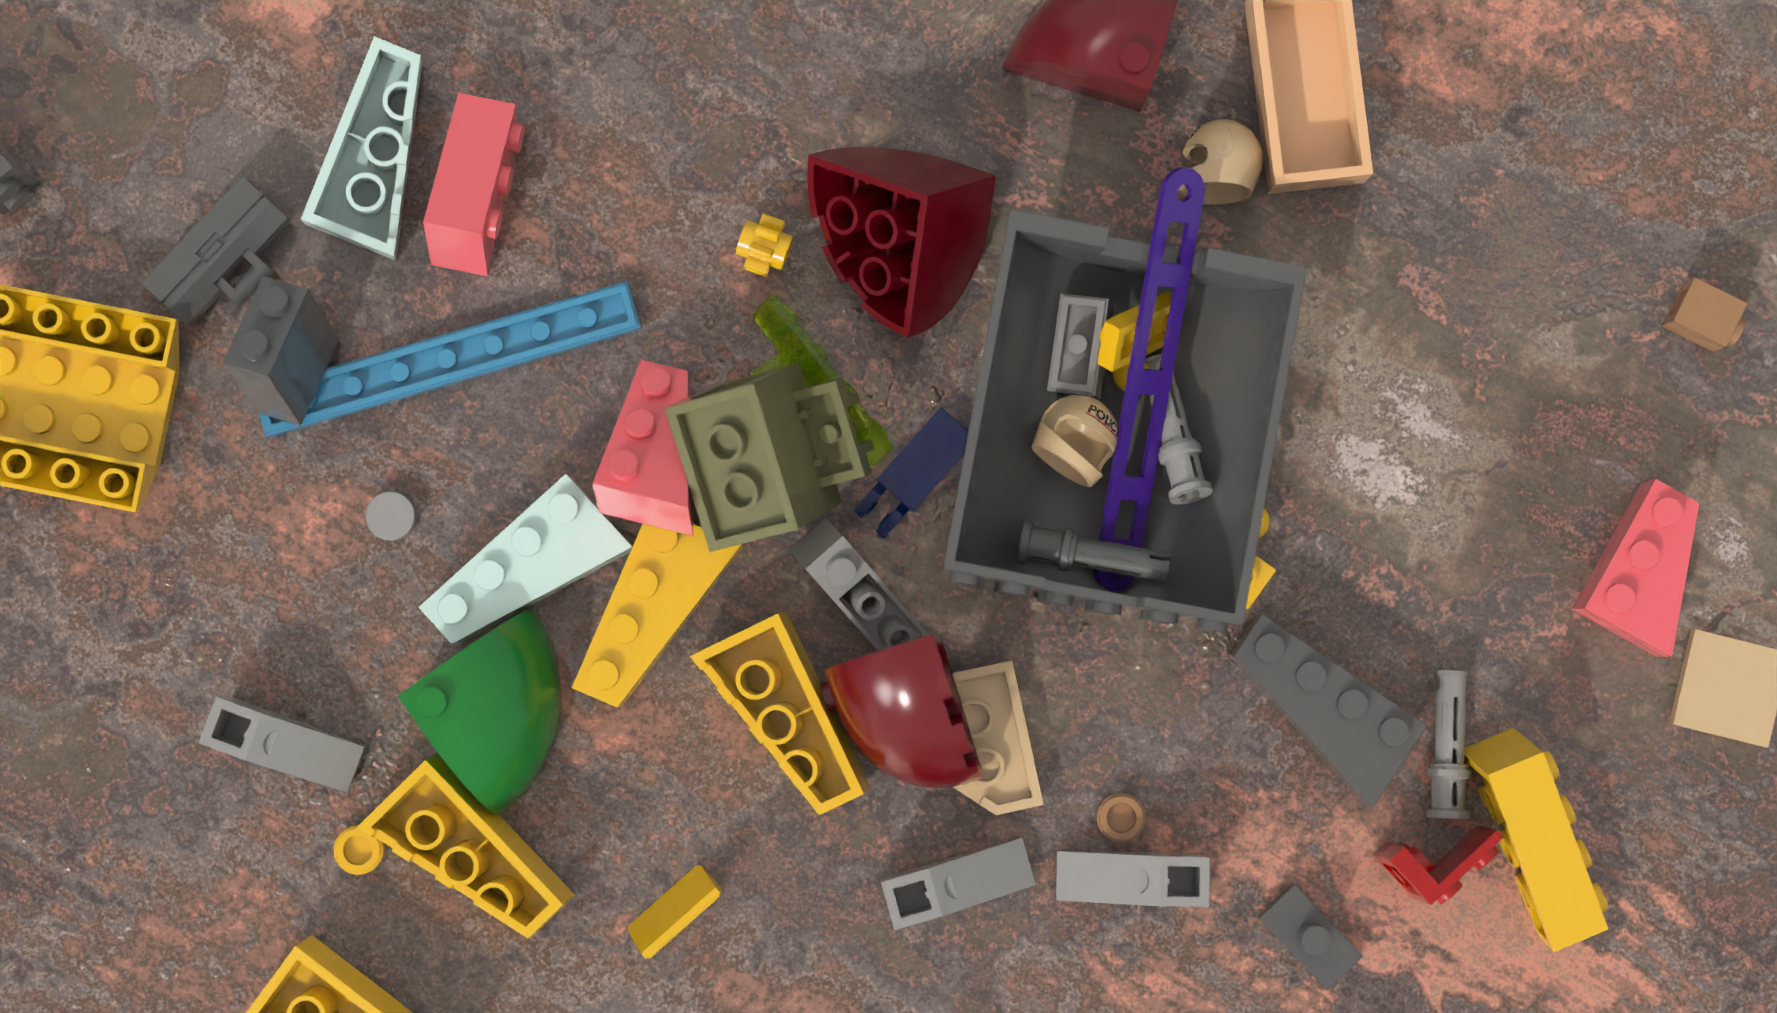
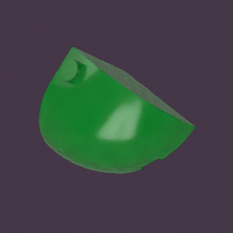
[397,609,562,815]

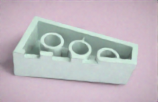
[301,36,423,261]
[419,474,633,644]

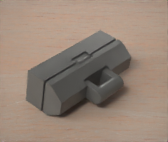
[141,176,292,326]

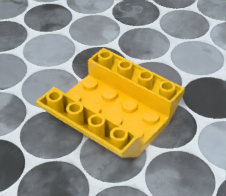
[0,284,180,513]

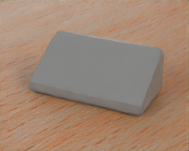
[1047,293,1114,400]

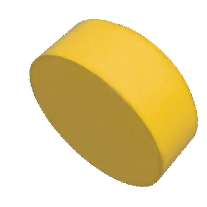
[334,825,386,875]

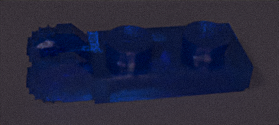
[853,407,968,538]

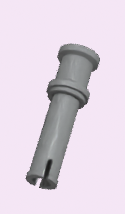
[1145,354,1213,505]
[1426,670,1472,819]

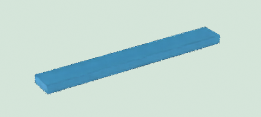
[259,281,642,438]

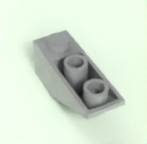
[789,518,929,651]
[198,696,366,793]
[881,837,1036,930]
[1056,851,1210,907]

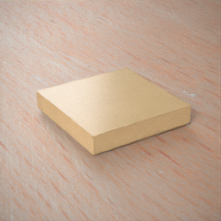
[1669,629,1777,748]

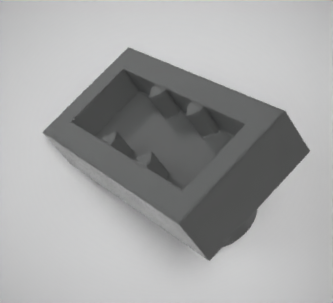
[1257,883,1363,990]

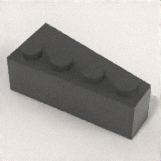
[1228,614,1427,808]

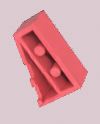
[423,93,525,276]
[592,360,693,536]
[1572,479,1700,657]

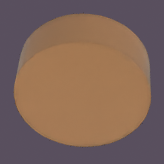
[1096,793,1146,843]

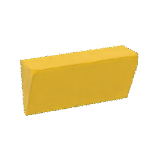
[628,864,723,959]

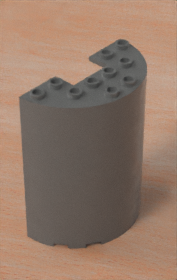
[943,209,1307,634]

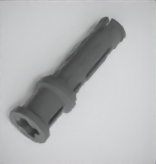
[1017,520,1172,583]

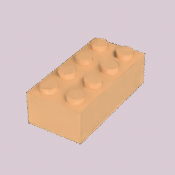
[1244,0,1373,194]

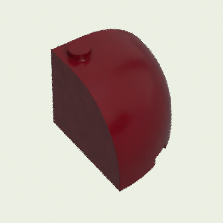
[1002,0,1178,112]
[807,147,996,338]
[820,634,984,788]

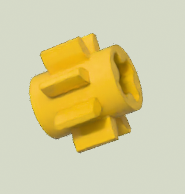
[736,213,794,277]

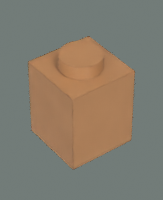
[1661,277,1748,352]

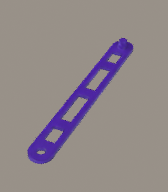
[1094,167,1205,591]

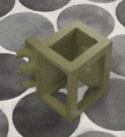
[665,362,874,552]

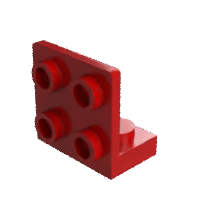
[1373,825,1504,905]

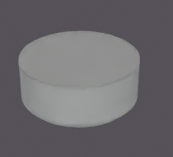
[366,492,417,541]

